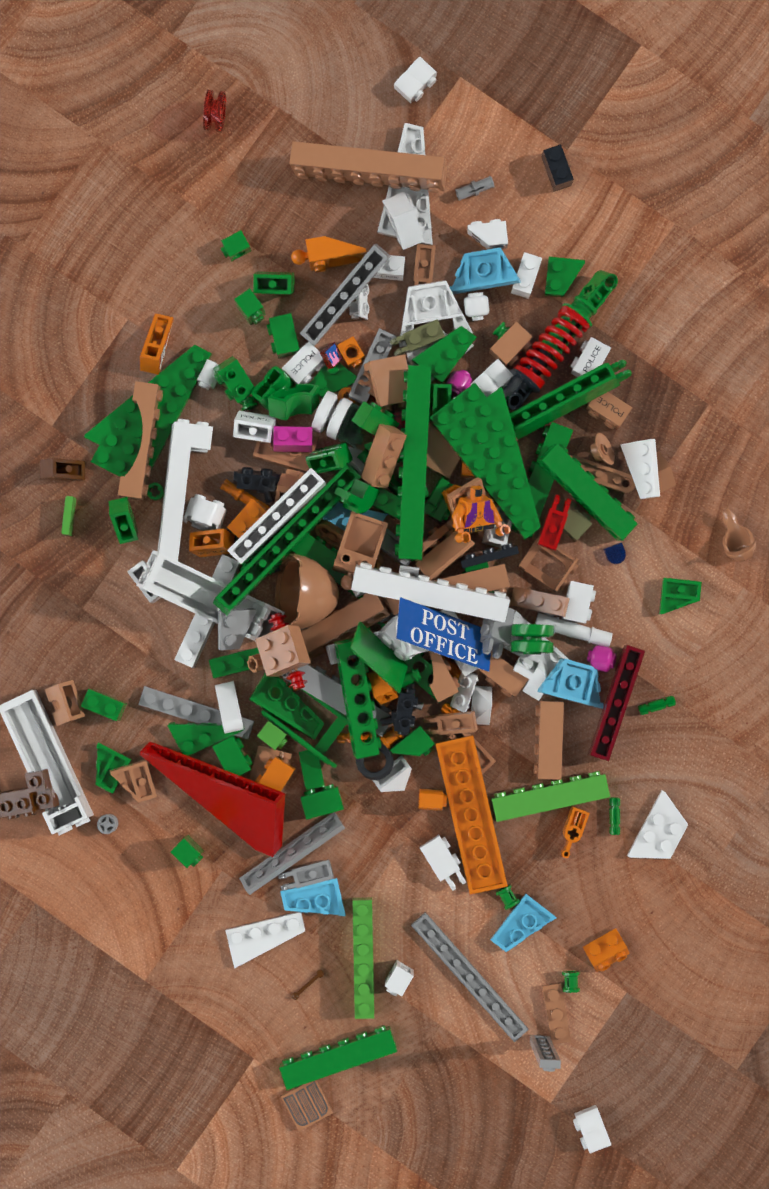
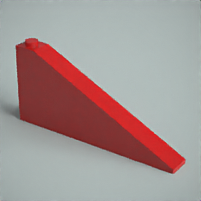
[140,741,285,857]

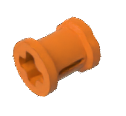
[379,725,404,750]

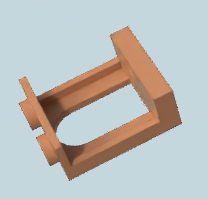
[518,534,579,592]

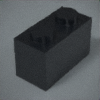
[541,144,574,192]

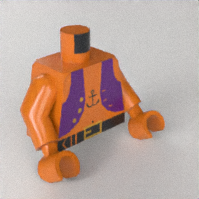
[452,486,511,543]

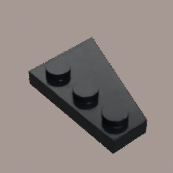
[460,543,519,568]

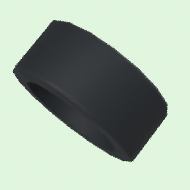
[356,744,394,780]

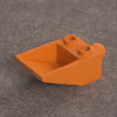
[291,236,366,273]

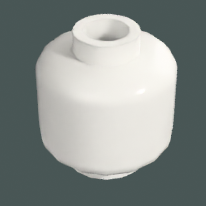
[464,292,489,321]

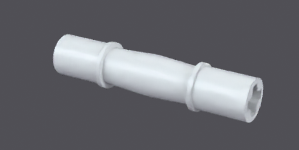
[535,613,613,647]

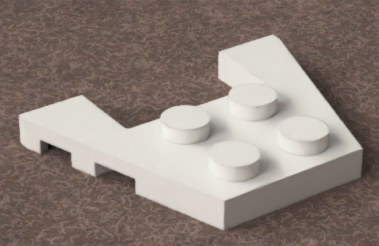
[399,280,473,347]

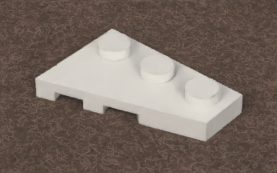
[620,439,660,499]

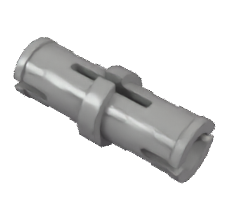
[455,176,495,201]

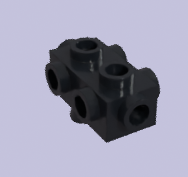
[233,467,280,503]
[380,687,418,735]

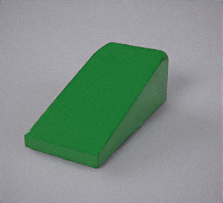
[299,750,325,790]

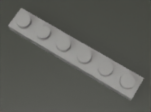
[138,686,254,739]
[240,812,345,895]
[530,1035,561,1072]

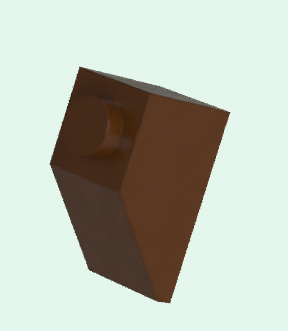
[40,458,85,480]

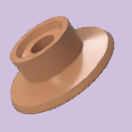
[590,433,615,465]

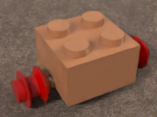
[255,613,311,690]

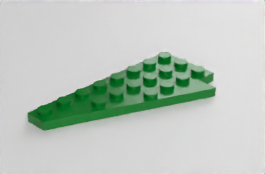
[84,345,212,481]
[429,383,541,539]

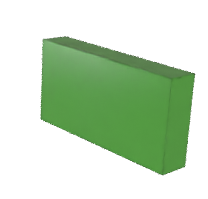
[61,496,76,536]

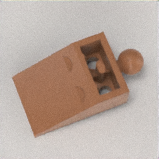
[332,511,388,590]

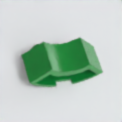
[268,384,320,420]

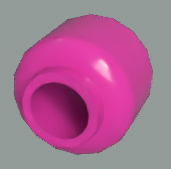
[446,370,473,398]
[587,645,617,672]

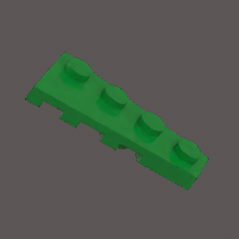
[249,673,325,740]

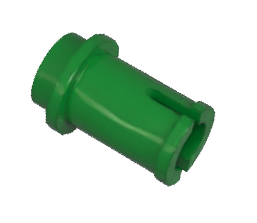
[402,668,422,688]

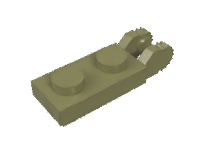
[389,319,445,356]

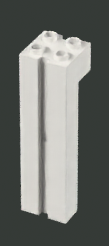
[157,419,213,561]
[136,550,285,642]
[0,690,94,835]

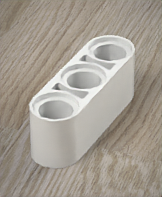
[215,681,244,734]

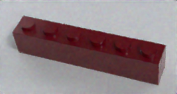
[588,645,645,761]

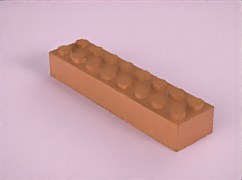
[289,141,448,193]

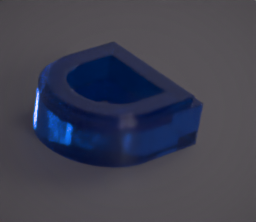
[603,542,626,564]

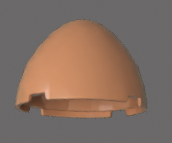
[275,553,339,629]

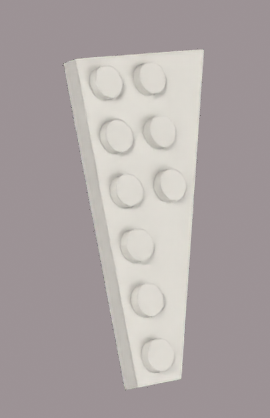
[377,123,433,245]

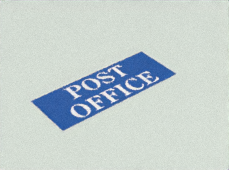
[396,597,491,672]

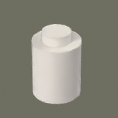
[197,359,219,390]

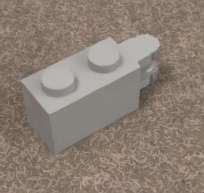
[480,607,515,659]

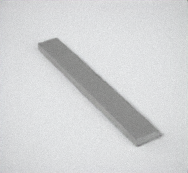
[411,912,529,1042]

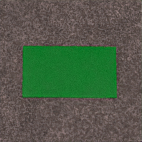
[350,621,408,693]

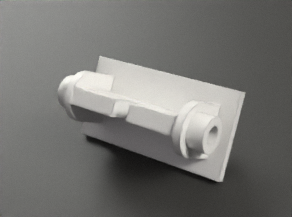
[349,284,369,320]
[450,672,479,712]

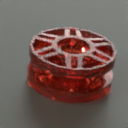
[203,89,226,132]

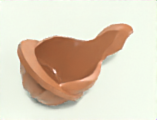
[723,508,756,562]

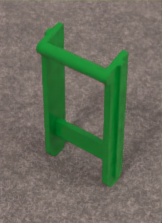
[261,682,348,768]

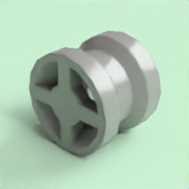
[97,814,119,834]

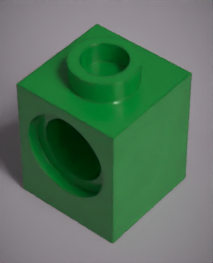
[220,230,251,262]

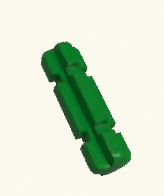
[638,696,676,715]
[609,797,620,835]

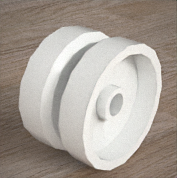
[311,391,353,440]

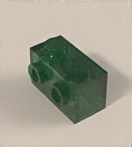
[338,403,365,448]

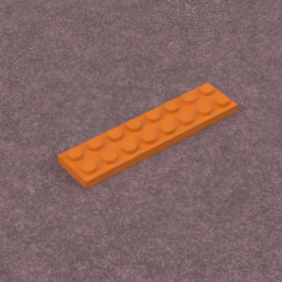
[435,735,508,895]

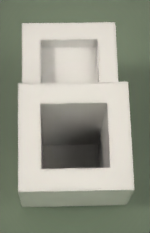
[513,656,550,701]

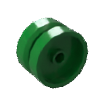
[511,624,554,655]

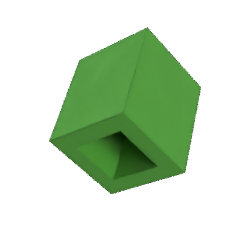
[257,721,288,750]

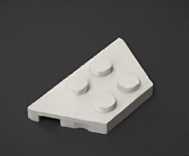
[627,790,688,859]

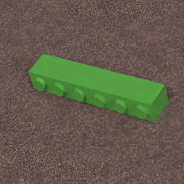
[491,771,610,822]
[353,897,374,1019]

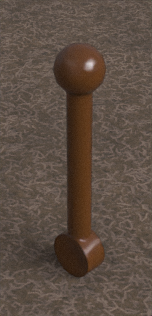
[292,970,324,1000]

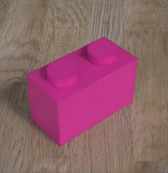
[273,426,312,452]

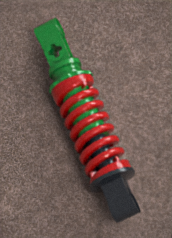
[503,270,618,410]

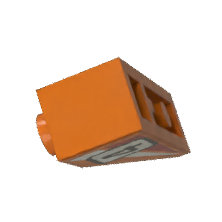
[140,313,174,375]

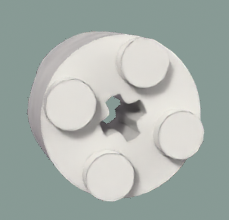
[183,494,227,531]

